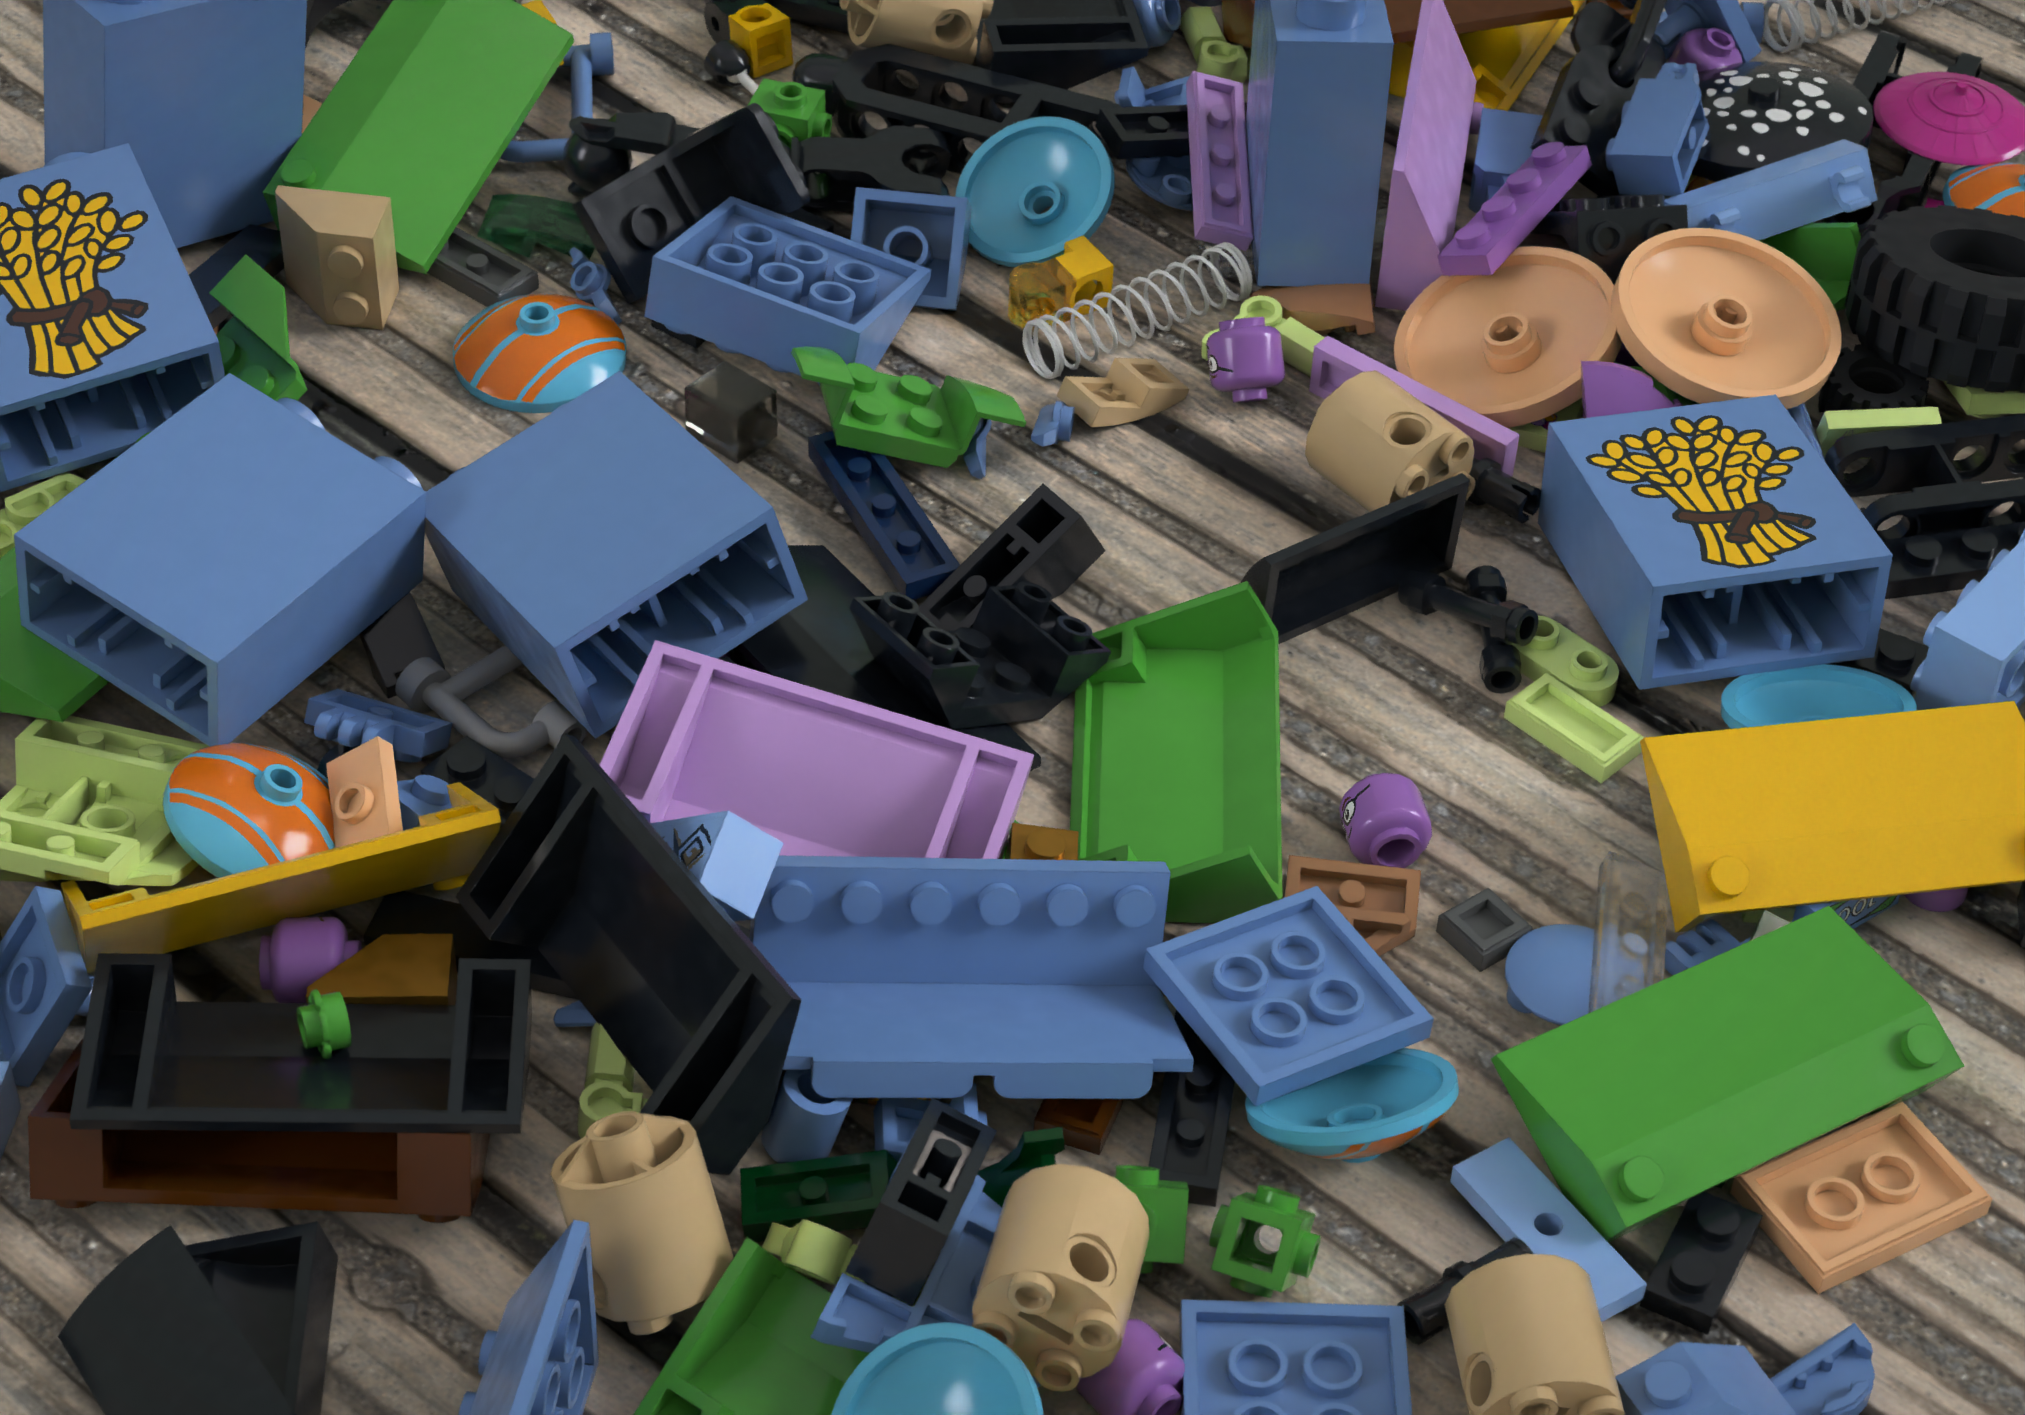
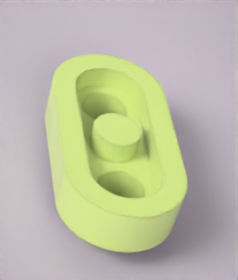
[1509,616,1619,707]

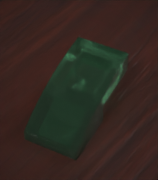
[477,194,595,260]

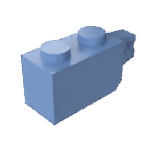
[1606,62,1709,196]
[1468,108,1543,214]

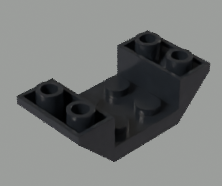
[849,582,1112,729]

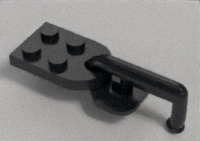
[1530,0,1667,196]

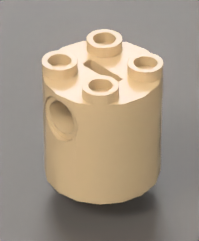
[839,0,994,65]
[1305,371,1475,512]
[550,1111,734,1335]
[972,1164,1149,1392]
[1445,1254,1625,1415]

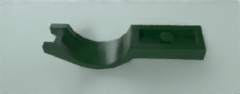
[740,1127,1065,1242]

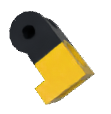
[704,0,793,78]

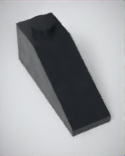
[919,483,1106,631]
[845,1098,997,1306]

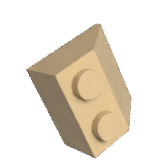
[275,185,400,330]

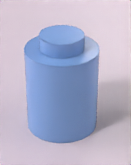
[761,1070,853,1163]

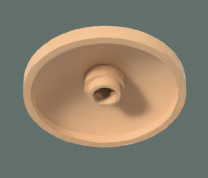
[1611,228,1842,410]
[1394,246,1622,428]

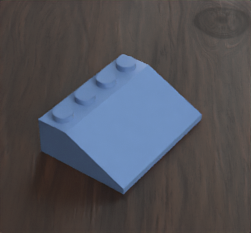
[644,196,932,386]
[459,1220,599,1415]

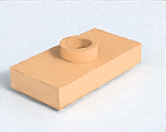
[326,736,403,848]

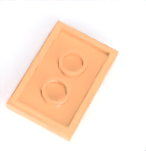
[1730,1101,1992,1294]

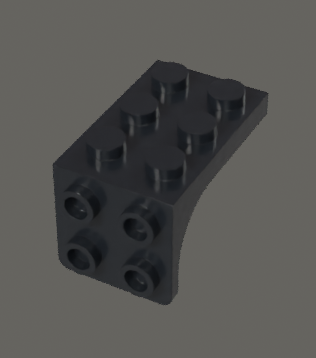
[572,103,810,304]
[1530,194,1688,285]

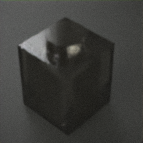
[684,361,778,464]

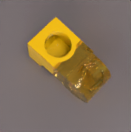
[1008,235,1114,329]

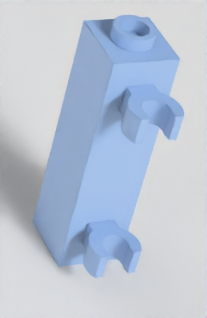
[1664,139,1877,241]

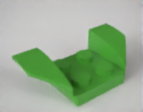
[114,254,307,458]
[791,346,1026,468]

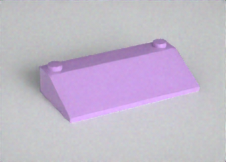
[1375,0,1484,311]
[600,640,1034,859]

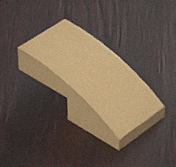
[1056,358,1190,427]

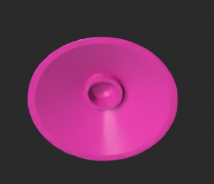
[1873,72,2025,166]

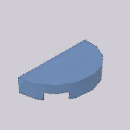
[1770,1323,1875,1415]

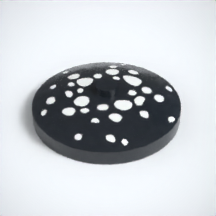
[1691,62,1873,182]

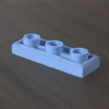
[1450,1137,1647,1322]

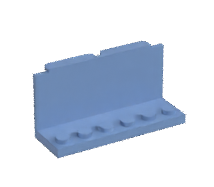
[749,855,1194,1099]

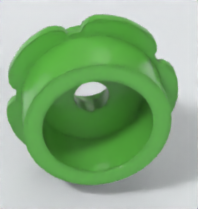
[297,989,351,1059]

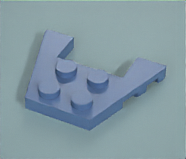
[811,1128,1040,1388]

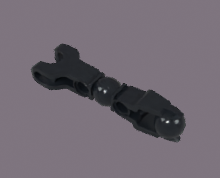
[562,112,951,212]

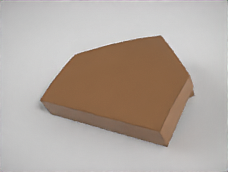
[1250,275,1375,336]
[1284,855,1421,956]

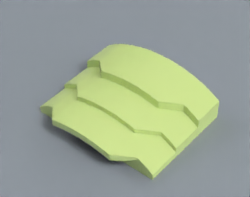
[0,715,209,886]

